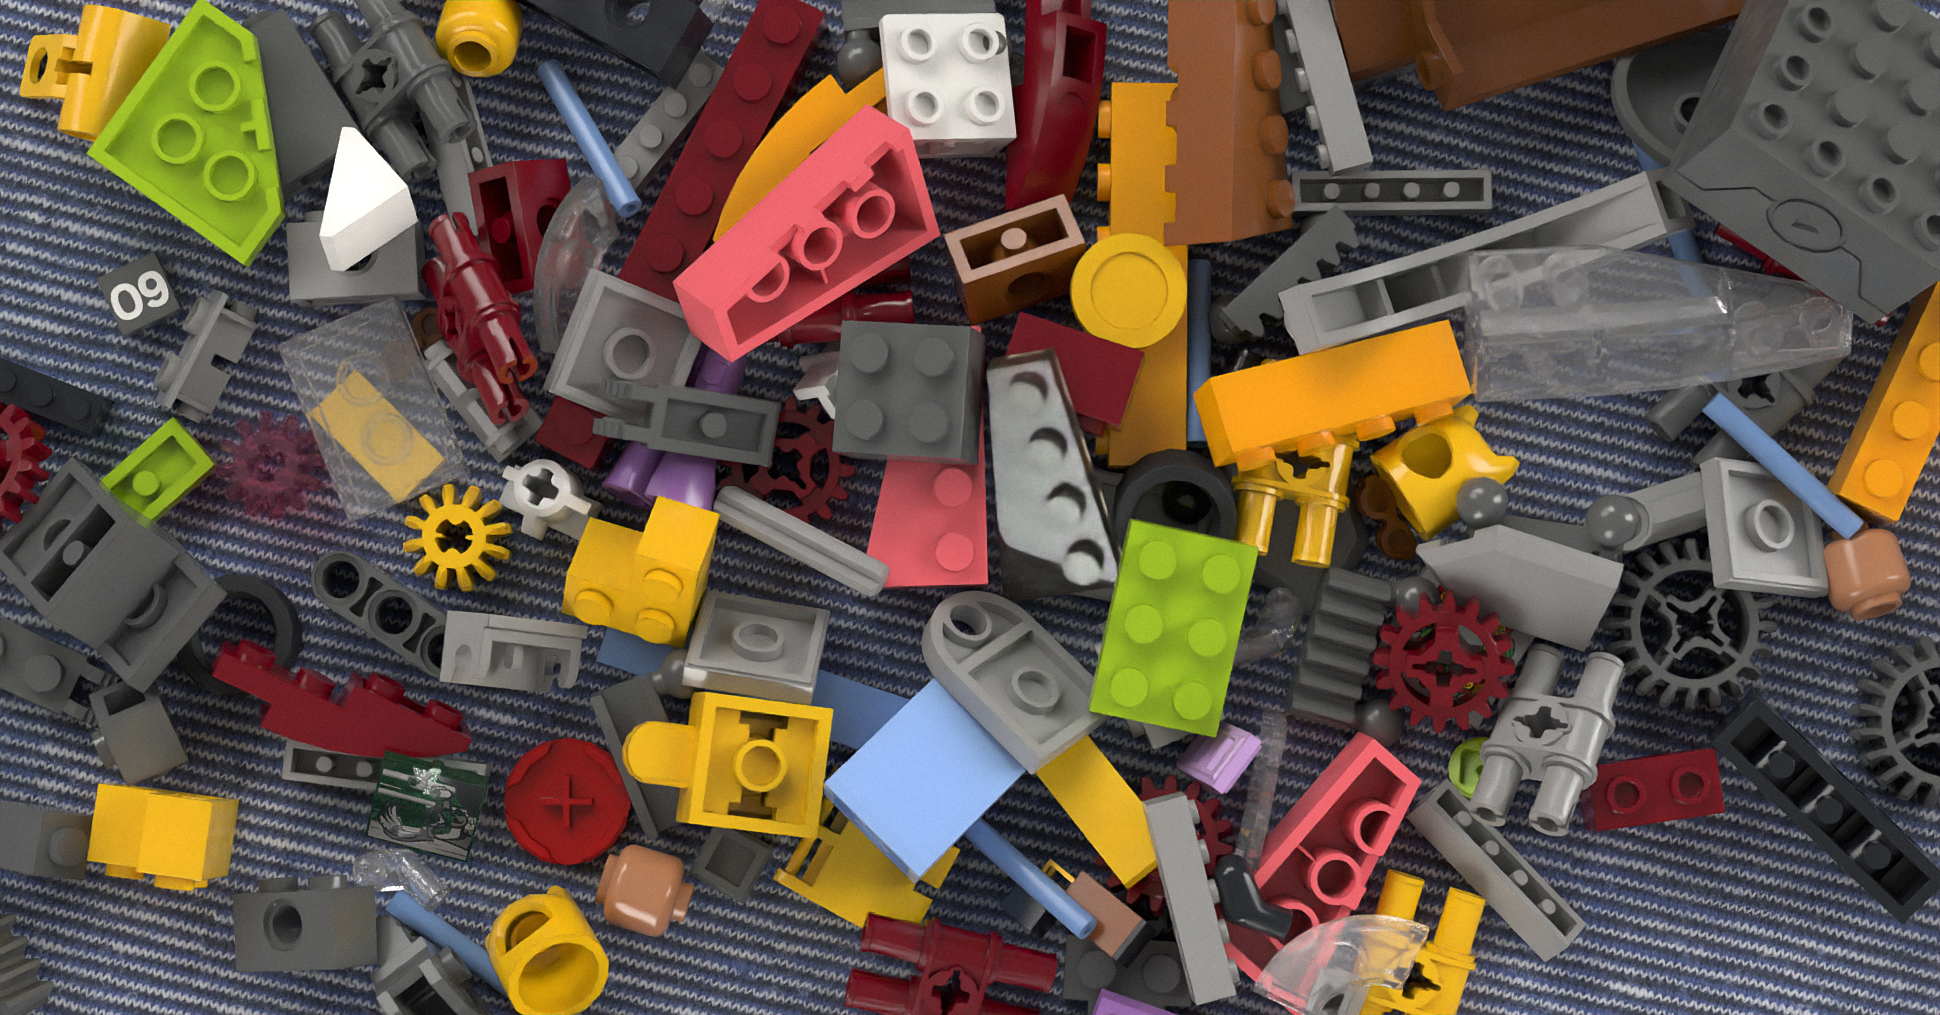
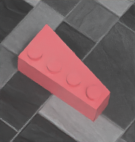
[673,104,940,363]
[866,326,988,590]
[1214,732,1422,1015]

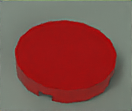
[504,738,632,866]

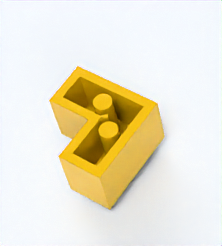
[561,495,720,648]
[87,783,239,891]

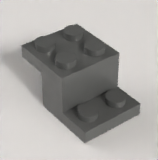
[0,456,228,694]

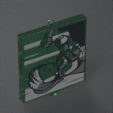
[365,750,490,863]

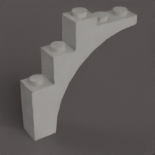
[1278,167,1697,355]

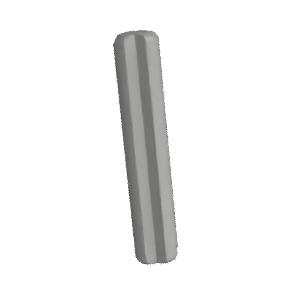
[712,486,890,596]

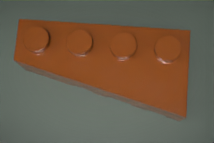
[1164,0,1295,246]

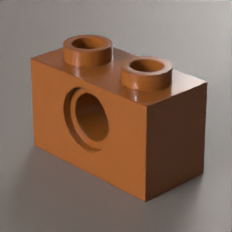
[943,194,1086,326]

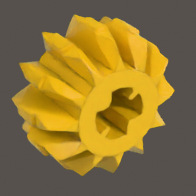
[403,484,513,592]

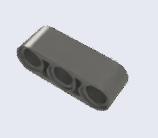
[311,551,447,679]

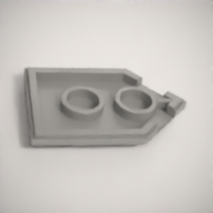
[1416,524,1624,652]

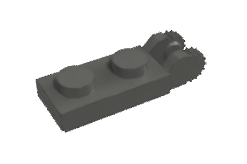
[592,378,781,467]
[0,615,123,729]

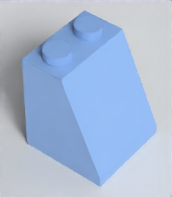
[823,678,1026,884]

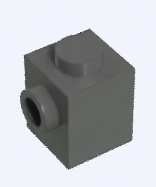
[89,680,189,787]
[0,800,93,880]

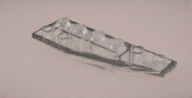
[1464,244,1854,402]

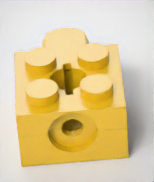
[622,692,833,839]

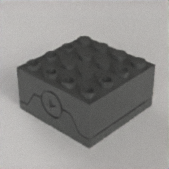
[1661,0,1940,325]

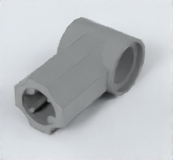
[1583,471,1707,557]

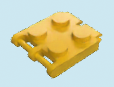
[773,766,961,928]

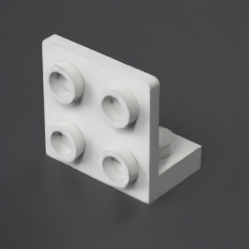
[879,13,1017,158]

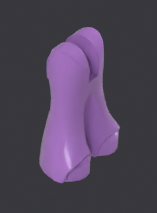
[601,342,747,511]

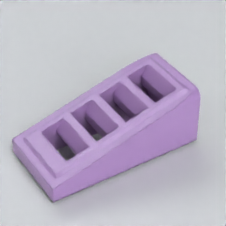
[1176,721,1262,796]

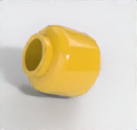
[435,0,524,78]

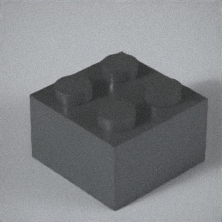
[832,320,987,465]

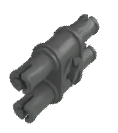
[308,0,477,184]
[1644,281,1851,472]

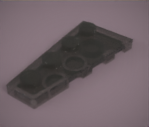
[986,348,1122,602]

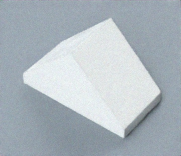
[319,127,418,271]

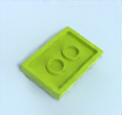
[1087,518,1259,738]

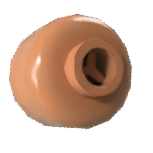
[1823,521,1911,621]
[595,844,695,937]

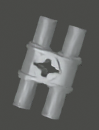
[1467,644,1626,836]

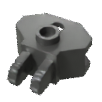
[369,914,489,1015]

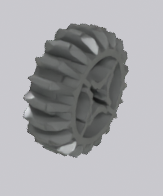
[1600,538,1777,712]
[1849,636,1940,808]

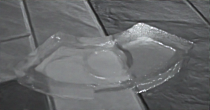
[533,177,620,353]
[1233,708,1288,873]
[1254,915,1430,1015]

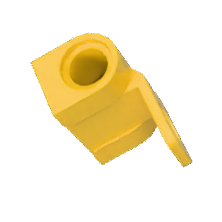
[20,4,171,142]

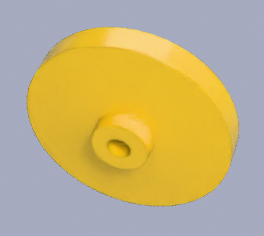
[1070,233,1187,349]

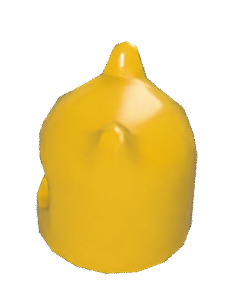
[1370,405,1520,541]
[485,885,609,1015]

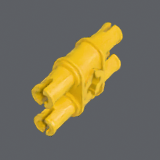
[1231,359,1360,568]
[1351,869,1486,1015]

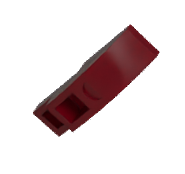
[1005,0,1107,212]
[212,639,472,758]

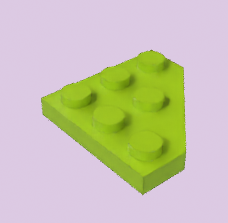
[86,0,286,268]

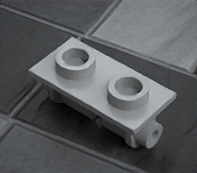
[153,289,258,424]
[421,339,544,464]

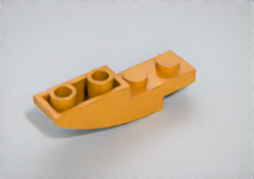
[713,67,888,243]

